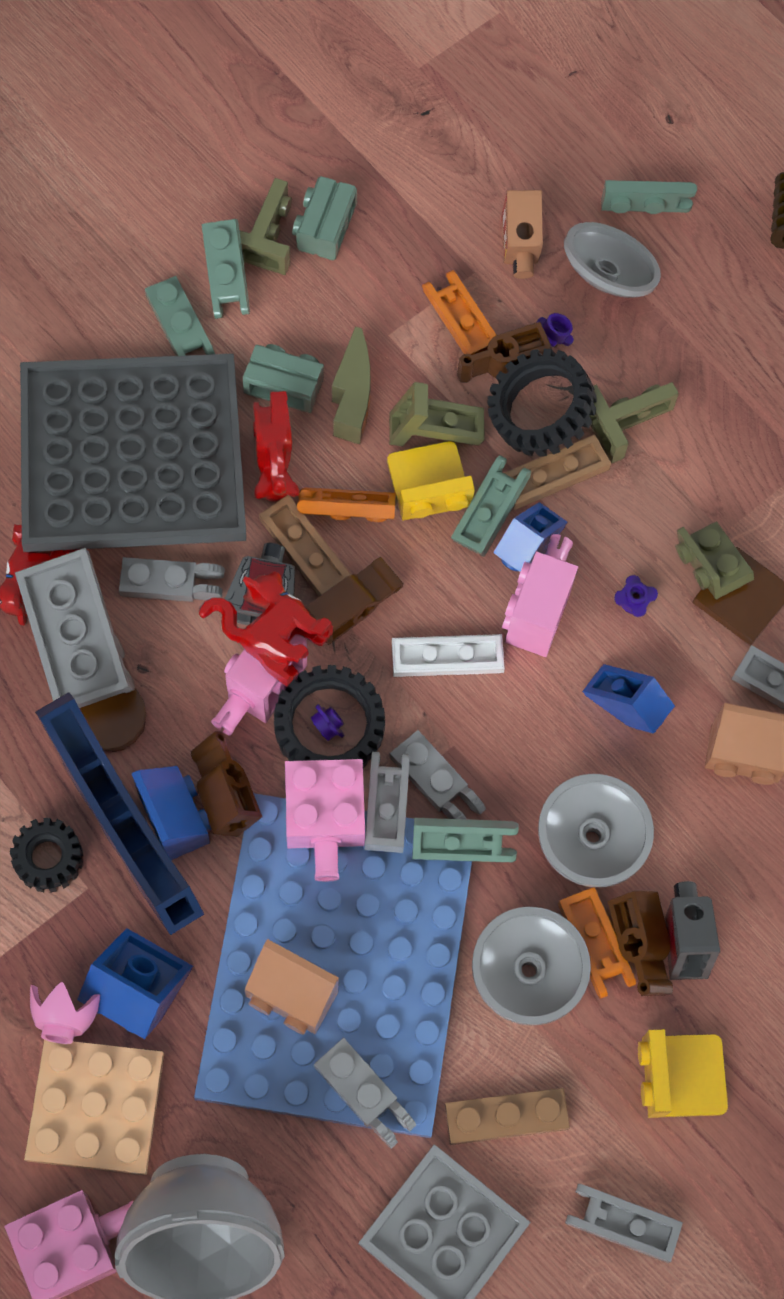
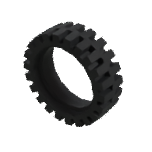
[487,348,597,457]
[274,665,385,768]

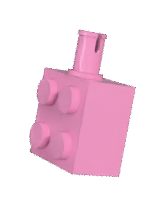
[502,534,578,657]
[211,635,307,735]
[285,759,365,882]
[4,1190,134,1299]

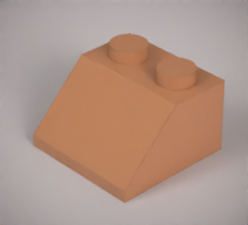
[705,703,784,785]
[245,939,339,1035]

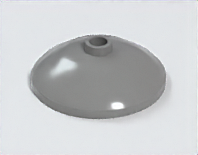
[564,222,661,298]
[538,774,654,887]
[472,907,591,1025]

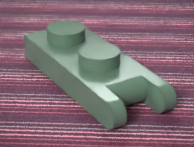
[601,180,697,214]
[201,219,250,319]
[144,276,215,356]
[451,455,531,557]
[412,818,519,862]

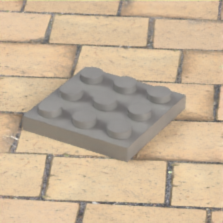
[358,1144,531,1299]

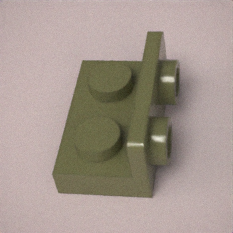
[675,521,754,599]

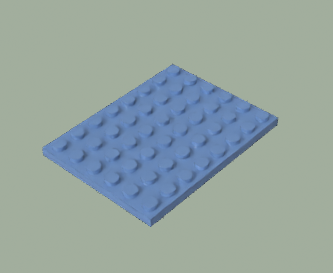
[194,793,472,1138]

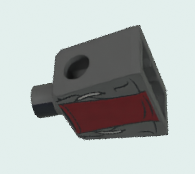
[225,543,295,625]
[665,881,720,980]

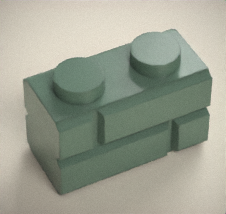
[292,176,357,260]
[243,344,324,413]

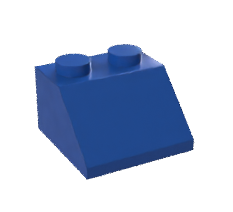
[131,766,212,860]
[77,928,193,1039]

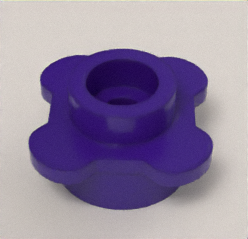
[536,313,574,347]
[614,575,658,617]
[311,704,345,741]

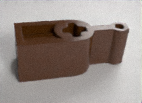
[457,322,552,383]
[305,557,404,645]
[191,731,262,837]
[608,891,673,996]

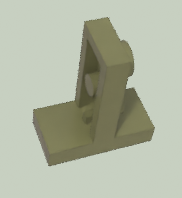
[240,178,292,275]
[389,382,484,447]
[589,382,679,464]

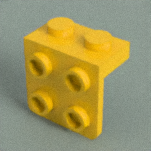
[387,441,475,521]
[638,1029,728,1118]

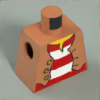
[501,190,543,279]

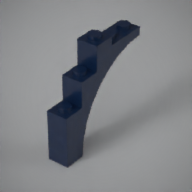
[35,692,204,935]

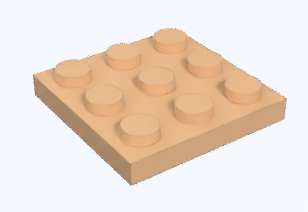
[24,1039,164,1175]

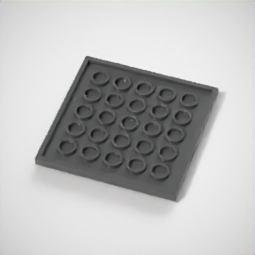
[20,354,246,552]

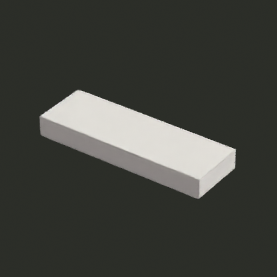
[392,634,505,677]

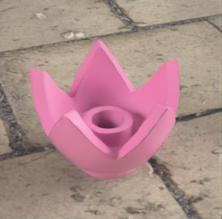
[30,982,100,1044]

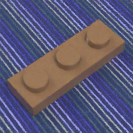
[504,435,611,511]
[259,495,351,596]
[445,1088,570,1145]

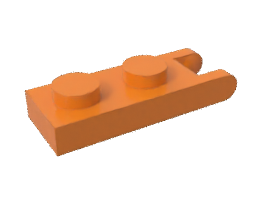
[422,270,497,355]
[297,487,396,522]
[558,887,636,999]

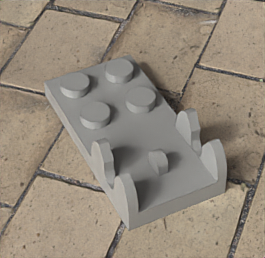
[15,548,135,708]

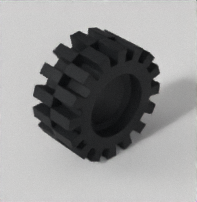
[10,818,83,893]

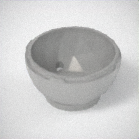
[115,1154,285,1299]

